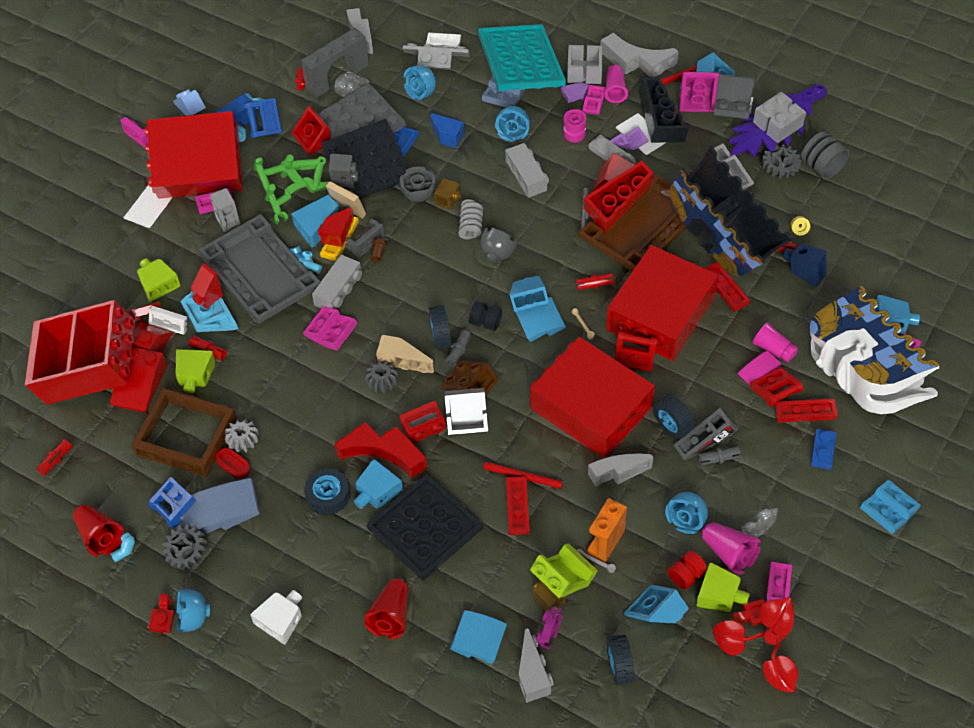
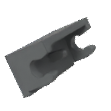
[345,219,385,258]

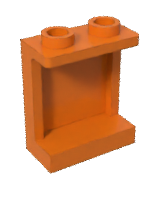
[587,498,627,563]

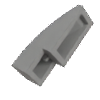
[346,8,373,54]
[714,144,754,190]
[588,454,653,487]

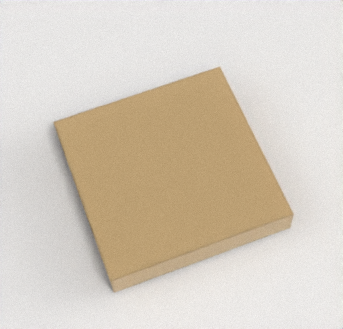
[326,182,366,219]

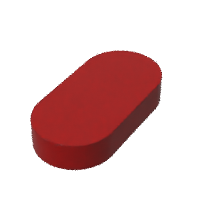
[216,448,250,479]

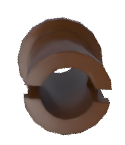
[370,238,386,262]

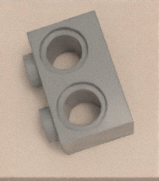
[210,188,241,232]

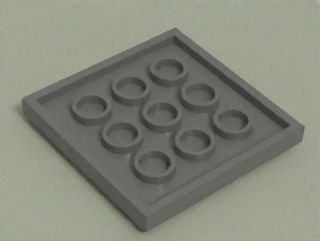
[318,82,406,139]

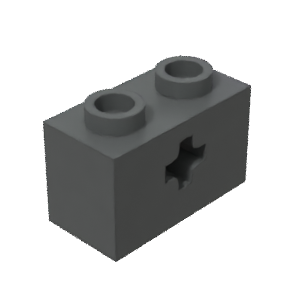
[329,154,358,188]

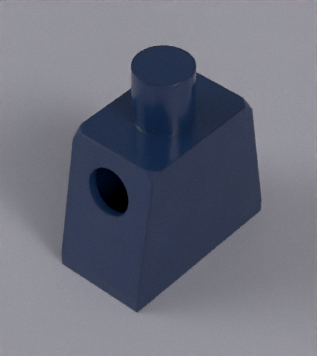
[783,244,827,287]

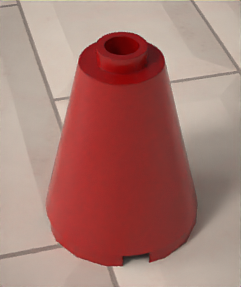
[73,504,124,557]
[364,579,409,639]

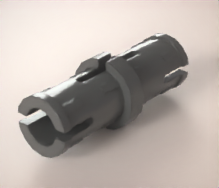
[445,330,471,367]
[698,446,741,466]

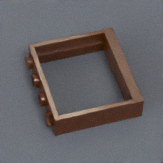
[131,388,237,477]

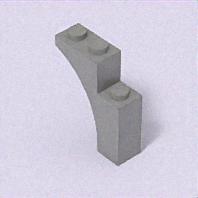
[600,33,678,77]

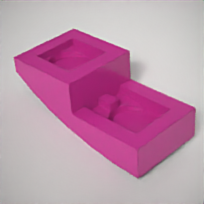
[582,85,606,115]
[737,351,781,386]

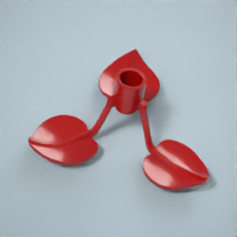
[712,597,798,692]

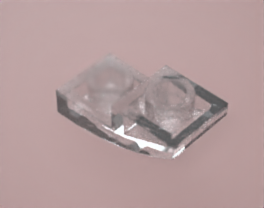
[741,508,778,538]

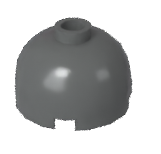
[400,166,436,202]
[480,228,518,262]

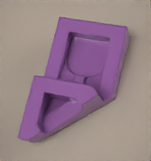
[561,83,590,103]
[610,126,649,150]

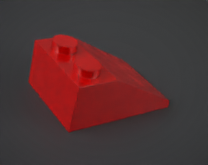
[110,347,167,413]

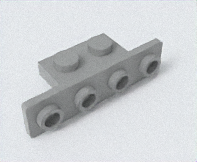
[402,43,470,70]

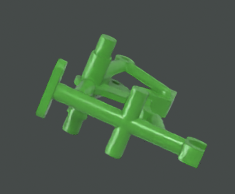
[253,155,330,224]

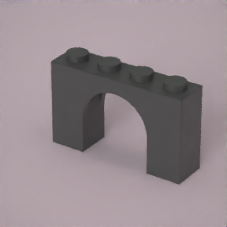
[301,28,369,98]

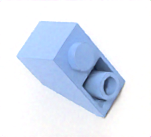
[173,89,206,116]

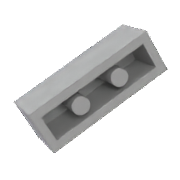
[505,143,549,198]
[312,255,362,309]

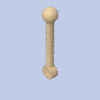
[571,308,595,339]

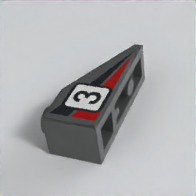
[674,408,738,461]

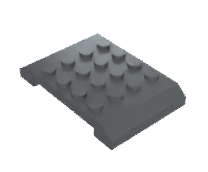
[199,214,321,324]

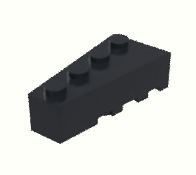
[639,77,689,143]

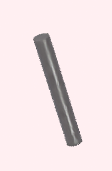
[581,188,590,229]

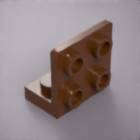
[441,360,498,396]

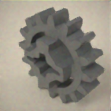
[762,144,802,179]
[162,524,207,570]

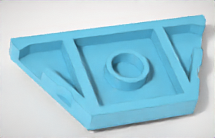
[181,291,238,332]

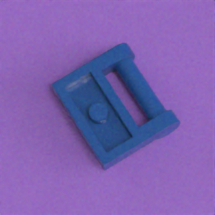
[244,98,282,138]
[148,477,196,528]

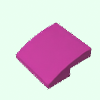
[303,306,358,351]

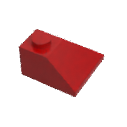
[132,320,173,353]

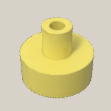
[790,216,810,236]

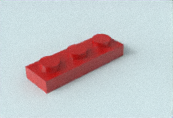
[704,262,750,312]
[774,399,838,423]
[506,477,530,535]

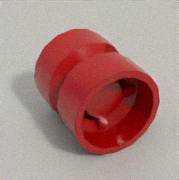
[667,550,708,590]

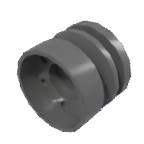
[801,131,850,180]

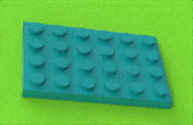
[478,24,566,91]

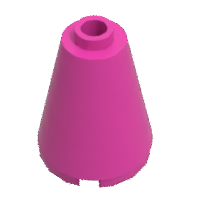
[702,522,761,575]

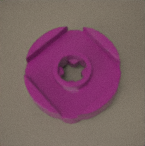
[536,606,563,650]

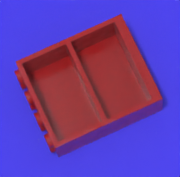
[145,111,243,199]
[606,245,718,361]
[25,300,135,405]
[530,337,655,459]

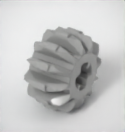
[225,419,259,453]

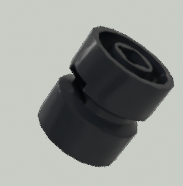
[469,301,502,332]

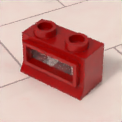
[399,401,446,443]

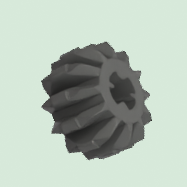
[365,361,398,393]

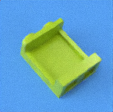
[530,543,598,598]

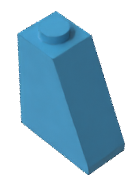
[291,195,340,248]

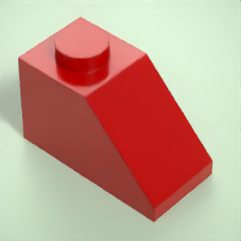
[318,208,354,247]
[191,263,223,309]

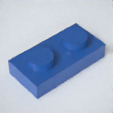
[811,429,837,470]

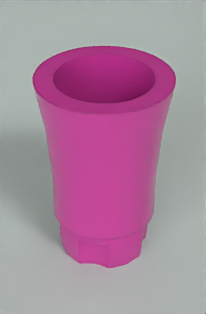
[604,65,628,103]
[753,322,799,363]

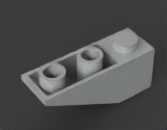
[519,629,554,703]

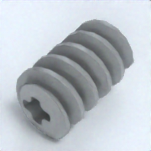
[459,199,483,239]

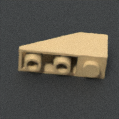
[376,335,434,373]

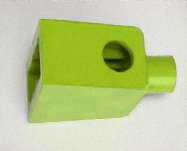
[137,258,181,302]
[176,349,216,394]
[696,563,750,612]

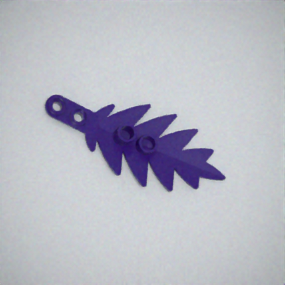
[729,84,827,157]

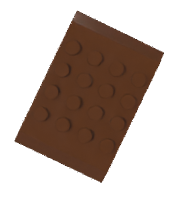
[578,172,686,272]

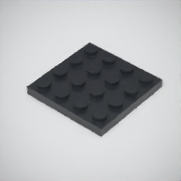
[321,119,409,199]
[367,474,483,581]

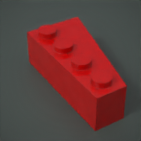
[584,161,653,234]

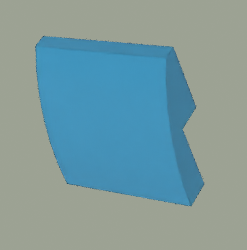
[516,297,566,342]
[860,480,921,534]
[450,610,507,664]

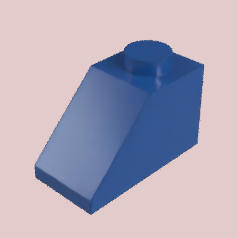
[430,113,464,148]

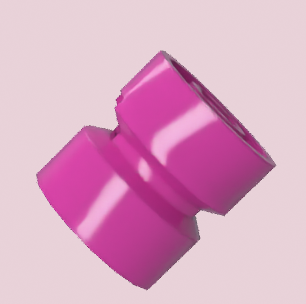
[563,109,586,143]

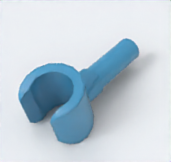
[290,245,304,262]

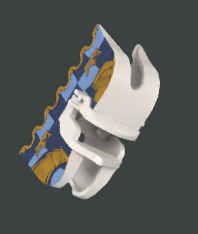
[810,286,939,414]

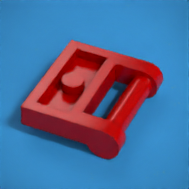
[614,330,658,371]
[750,367,804,407]

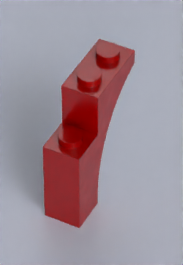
[334,422,427,479]

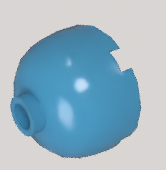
[403,65,436,100]
[495,106,530,142]
[665,492,708,534]
[177,589,210,632]

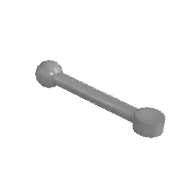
[576,549,616,573]

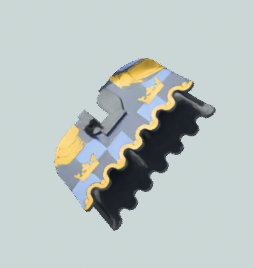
[669,146,793,276]

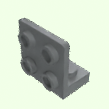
[714,74,754,119]

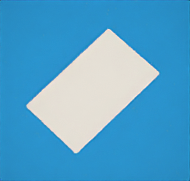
[616,113,665,155]
[124,185,172,228]

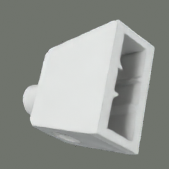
[251,590,302,645]

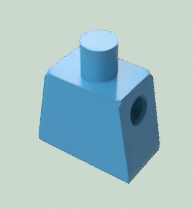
[510,276,549,312]
[874,295,920,334]
[353,459,403,509]

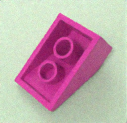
[679,72,719,112]

